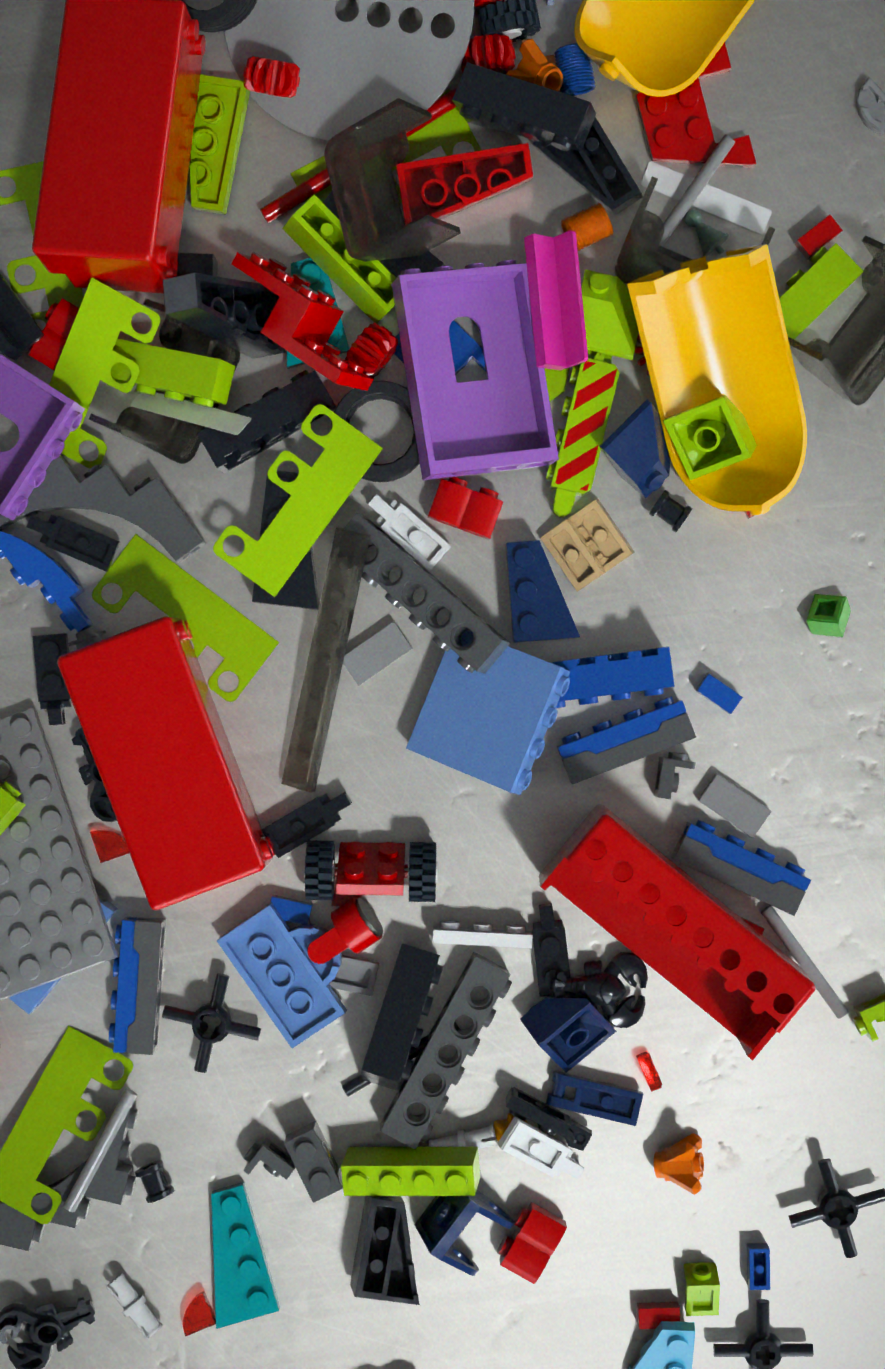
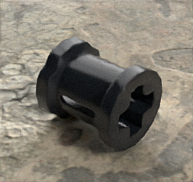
[649,490,693,533]
[135,1160,175,1203]

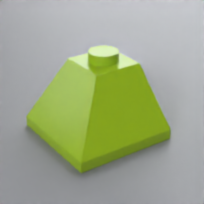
[581,269,639,360]
[663,395,757,480]

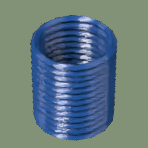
[554,43,596,96]

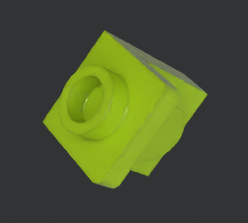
[853,992,885,1042]
[683,1262,720,1316]

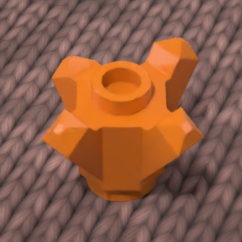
[505,39,563,91]
[654,1133,704,1195]

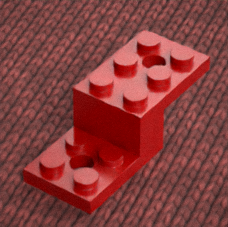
[231,252,374,391]

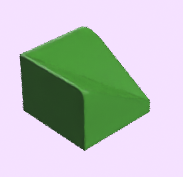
[806,594,851,637]

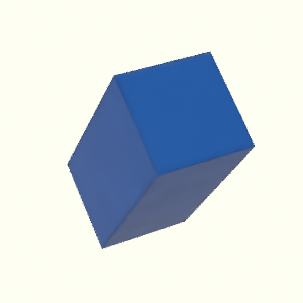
[695,674,743,714]
[270,895,313,924]
[747,1243,771,1290]

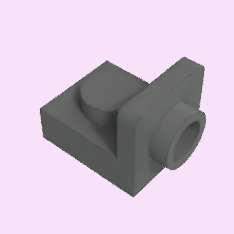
[654,752,696,799]
[243,1138,295,1180]

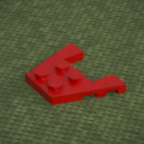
[635,42,756,168]

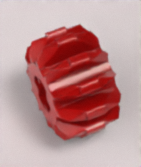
[461,33,516,74]
[243,56,300,98]
[345,322,398,379]

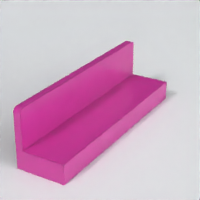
[524,230,588,370]

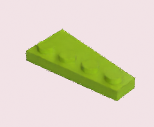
[190,74,250,215]

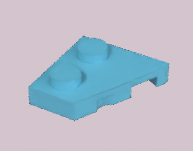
[627,1321,695,1369]

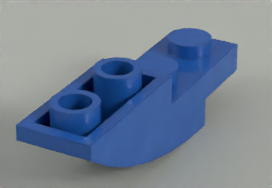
[0,531,93,632]

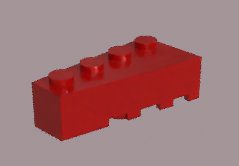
[396,143,533,234]

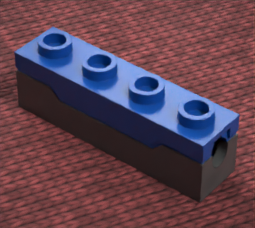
[557,696,696,785]
[671,820,811,916]
[109,916,166,1055]

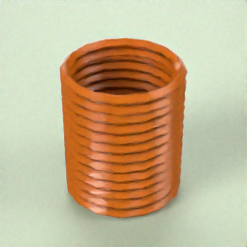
[561,202,614,251]

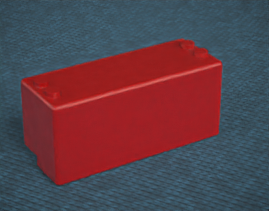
[32,0,206,294]
[57,616,276,910]
[539,804,816,1061]

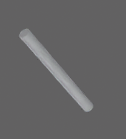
[648,134,735,253]
[761,905,849,1019]
[63,1088,137,1212]

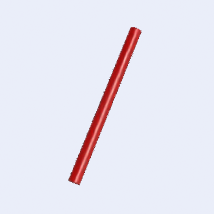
[260,88,457,223]

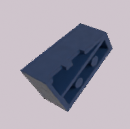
[505,540,580,643]

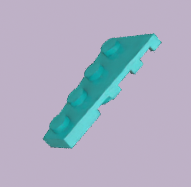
[211,1182,280,1329]

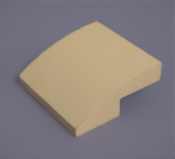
[540,498,635,592]

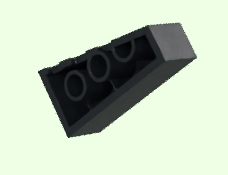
[452,62,596,151]
[163,273,285,359]
[197,370,336,474]
[252,469,320,611]
[361,943,444,1091]

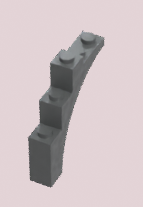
[0,454,206,563]
[0,1100,138,1251]

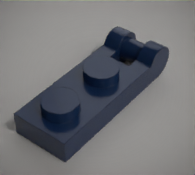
[546,1070,644,1126]

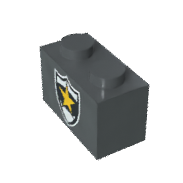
[284,1121,343,1203]

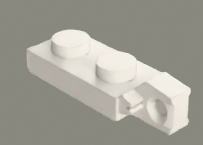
[368,494,451,572]
[497,1116,585,1179]

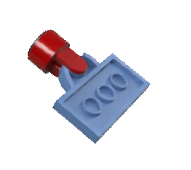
[217,897,383,1048]

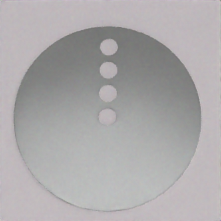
[224,0,474,142]

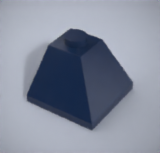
[600,399,670,498]
[520,998,617,1073]

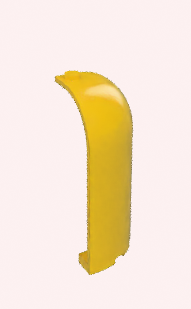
[574,0,755,97]
[627,244,807,515]

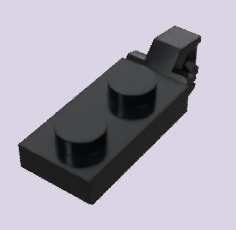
[26,514,120,572]
[33,633,71,726]
[262,792,352,858]
[532,903,571,997]
[506,1087,592,1151]

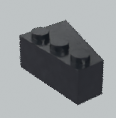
[532,117,643,215]
[350,1196,420,1305]

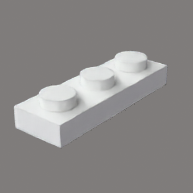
[433,921,533,948]

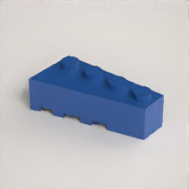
[550,647,675,708]

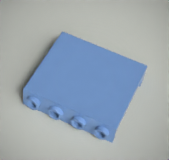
[406,630,570,795]

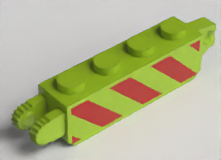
[546,350,620,518]

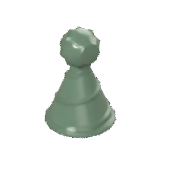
[685,210,729,256]

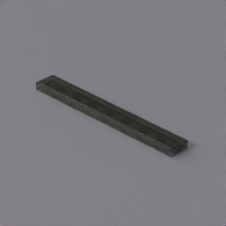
[281,527,371,793]

